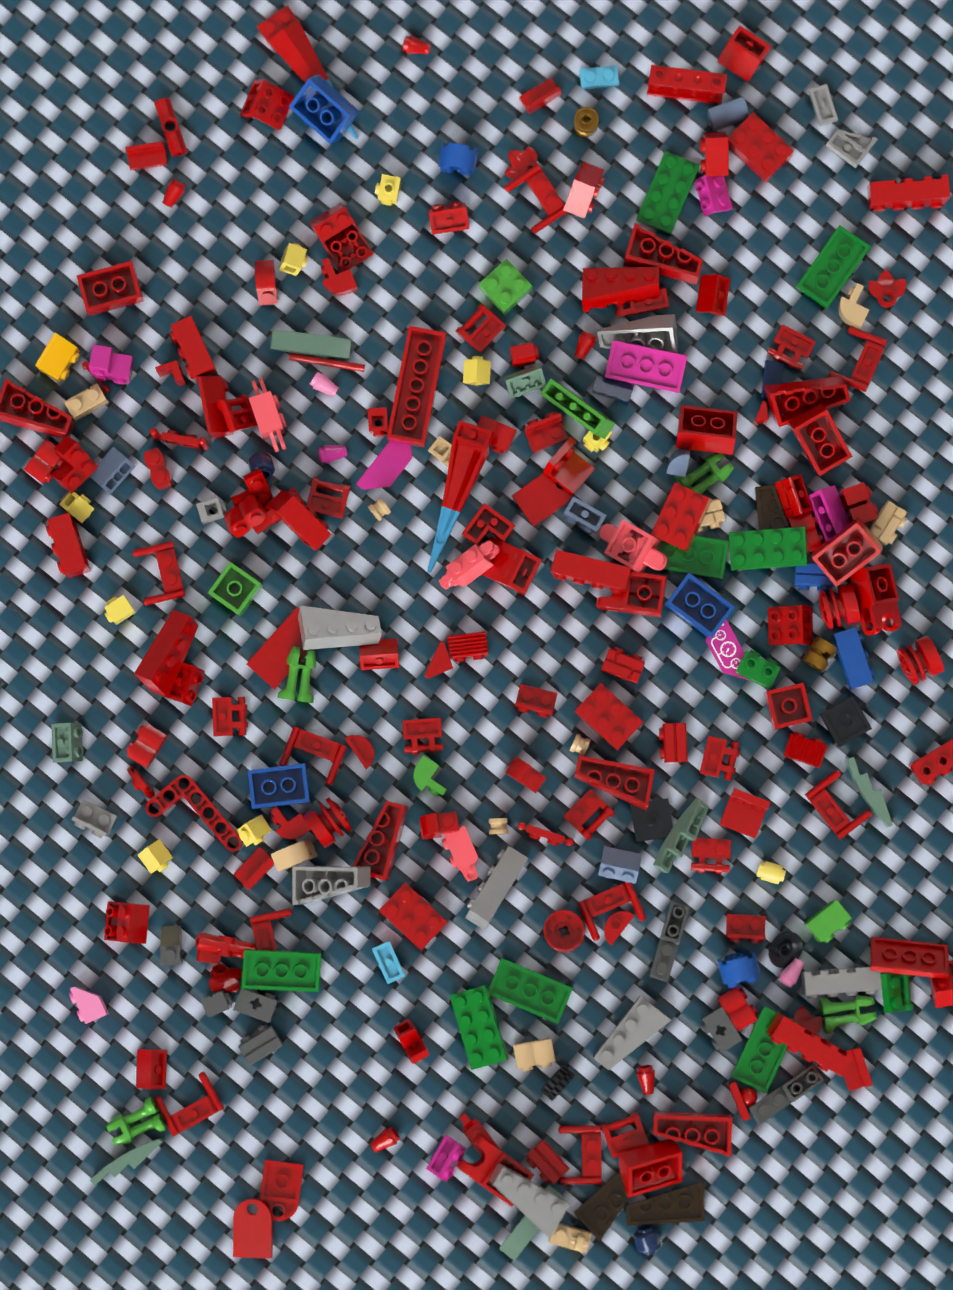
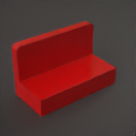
[519,78,561,114]
[125,141,168,171]
[696,274,730,316]
[155,360,186,387]
[359,638,399,670]
[234,847,275,890]
[843,1047,873,1091]
[136,1049,167,1089]

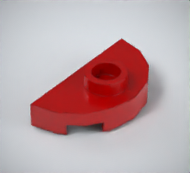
[345,735,374,770]
[127,765,155,799]
[604,911,635,945]

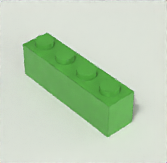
[540,379,615,439]

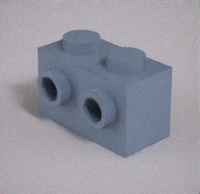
[563,496,607,535]
[598,846,642,884]

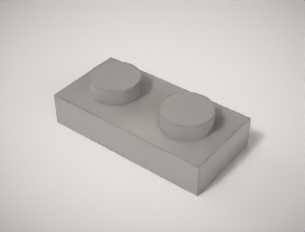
[808,84,838,127]

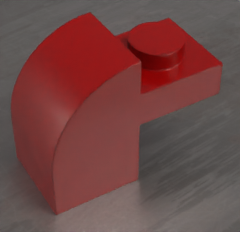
[320,257,358,296]
[255,260,278,306]
[504,756,547,794]
[270,806,311,840]
[419,811,459,840]
[393,1018,430,1064]

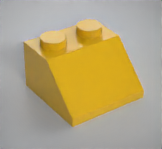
[35,333,80,383]

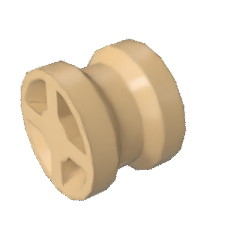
[368,497,391,521]
[570,734,591,756]
[489,818,508,834]

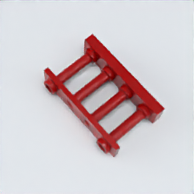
[647,65,727,105]

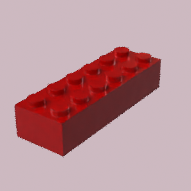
[387,326,447,448]

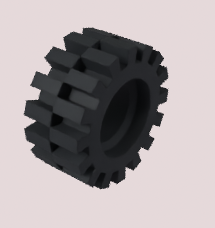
[540,1064,575,1101]

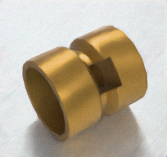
[574,107,599,138]
[802,636,837,672]

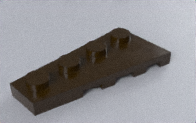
[755,485,789,530]
[574,1171,630,1242]
[626,1181,705,1226]

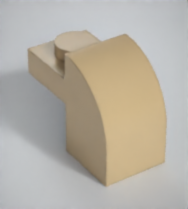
[838,283,869,329]
[271,839,317,872]

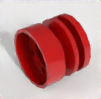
[818,583,861,630]
[896,635,944,685]
[302,797,353,849]
[543,910,585,953]

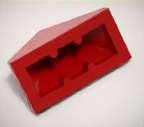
[424,641,453,679]

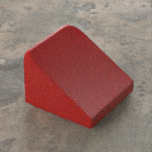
[753,401,769,425]
[196,949,221,964]

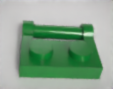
[880,973,914,1013]

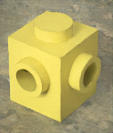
[375,174,401,205]
[278,243,308,276]
[463,356,491,386]
[583,431,612,453]
[59,492,94,523]
[104,595,136,625]
[236,814,272,847]
[138,839,173,874]

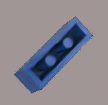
[832,627,875,690]

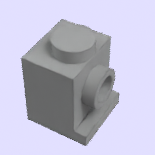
[196,497,227,525]

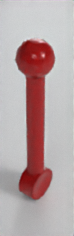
[82,362,110,393]

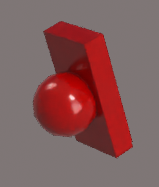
[728,1081,758,1121]

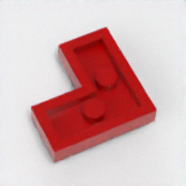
[232,469,274,506]

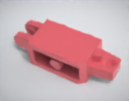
[439,541,500,590]
[442,825,478,882]

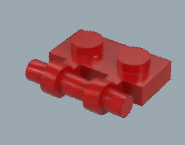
[767,324,816,371]
[212,697,248,737]
[402,718,443,755]
[699,736,740,781]
[691,838,731,874]

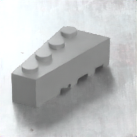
[298,605,382,650]
[465,846,528,930]
[292,866,370,905]
[801,966,882,999]
[593,996,671,1070]
[489,1163,570,1238]

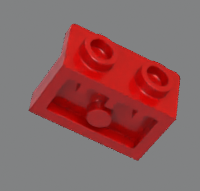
[428,201,470,235]
[168,662,205,706]
[515,684,558,718]
[725,914,766,943]

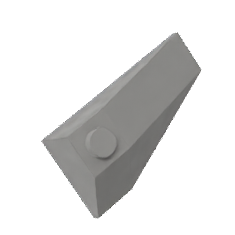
[597,314,678,353]

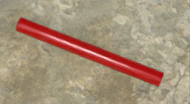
[289,353,365,372]

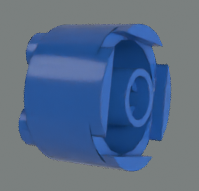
[438,143,479,176]
[717,950,761,988]

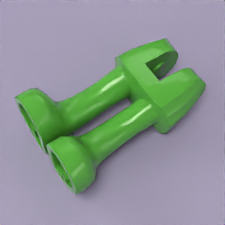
[675,453,735,494]
[278,646,316,703]
[819,995,877,1034]
[106,1096,166,1146]

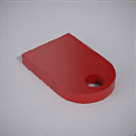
[512,473,572,527]
[260,1159,304,1221]
[233,1198,273,1258]

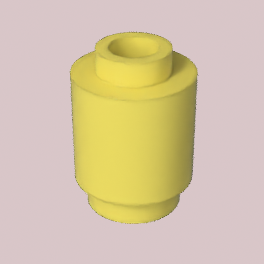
[757,861,786,884]

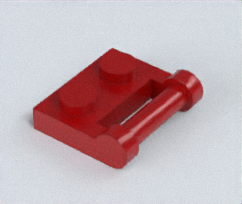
[455,303,506,354]
[217,395,258,433]
[306,477,351,519]
[563,789,615,840]
[601,1112,649,1158]

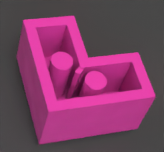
[89,345,134,384]

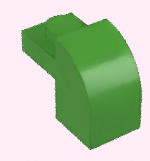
[414,755,447,797]

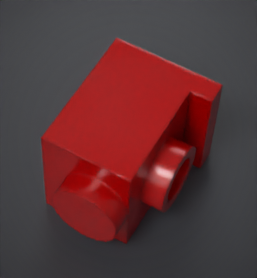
[368,407,388,437]

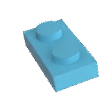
[579,65,619,89]
[372,941,405,984]

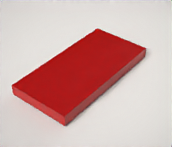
[246,607,307,689]
[870,937,949,979]

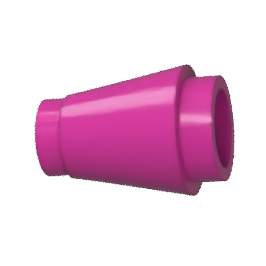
[318,445,347,464]

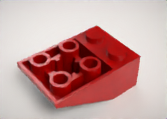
[309,202,373,273]
[481,537,542,596]

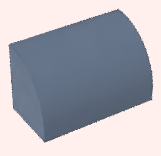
[707,97,749,132]
[89,447,136,495]
[666,448,690,477]

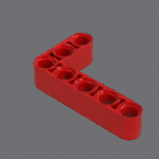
[145,775,243,851]

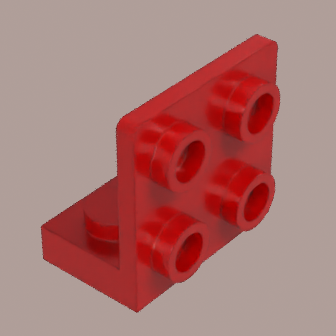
[240,79,294,130]
[525,412,568,453]
[543,437,595,495]
[768,605,813,646]
[720,788,771,838]

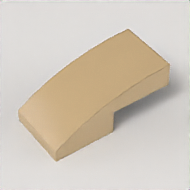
[428,436,452,467]

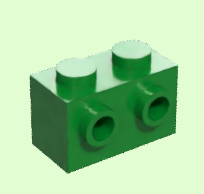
[735,650,781,690]

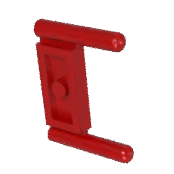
[504,164,567,234]
[828,326,888,392]
[150,428,210,450]
[132,541,185,605]
[279,726,347,785]
[804,770,872,840]
[518,822,574,846]
[578,882,646,941]
[250,908,292,950]
[154,1072,224,1136]
[558,1125,602,1185]

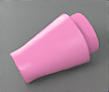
[310,371,339,397]
[778,958,805,988]

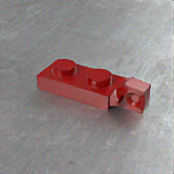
[459,1113,500,1156]

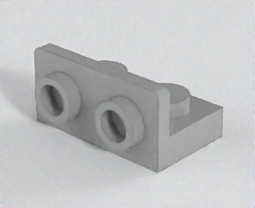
[71,799,118,838]

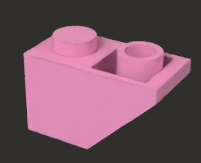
[69,986,109,1024]

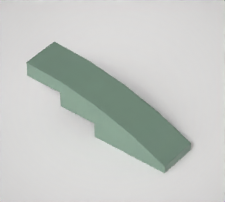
[270,330,351,359]
[845,757,893,827]
[653,798,709,874]
[90,1138,164,1185]
[499,1185,564,1260]

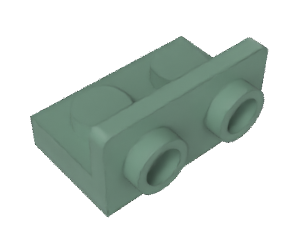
[504,364,546,399]
[51,723,84,763]

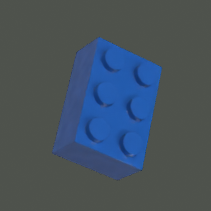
[289,75,360,144]
[665,573,735,640]
[247,763,311,809]

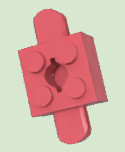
[249,377,287,452]
[599,519,667,573]

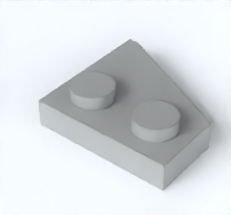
[825,129,878,168]

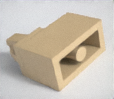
[548,1223,592,1253]

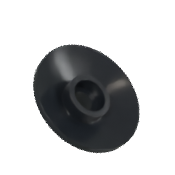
[768,931,803,968]

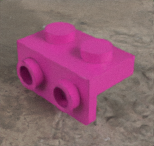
[695,175,733,216]
[426,1135,466,1181]

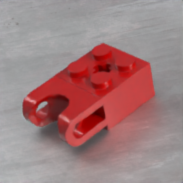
[850,563,902,635]
[595,572,667,618]
[456,1135,534,1207]

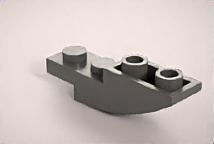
[649,901,690,982]
[748,1064,824,1125]

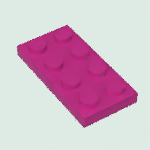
[605,339,688,393]

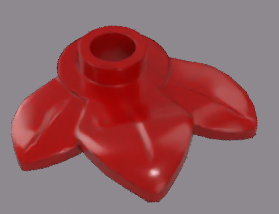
[504,147,538,180]
[868,270,906,308]
[208,964,242,993]
[788,1006,823,1034]

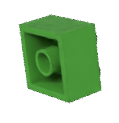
[479,258,532,316]
[208,562,263,617]
[803,900,851,943]

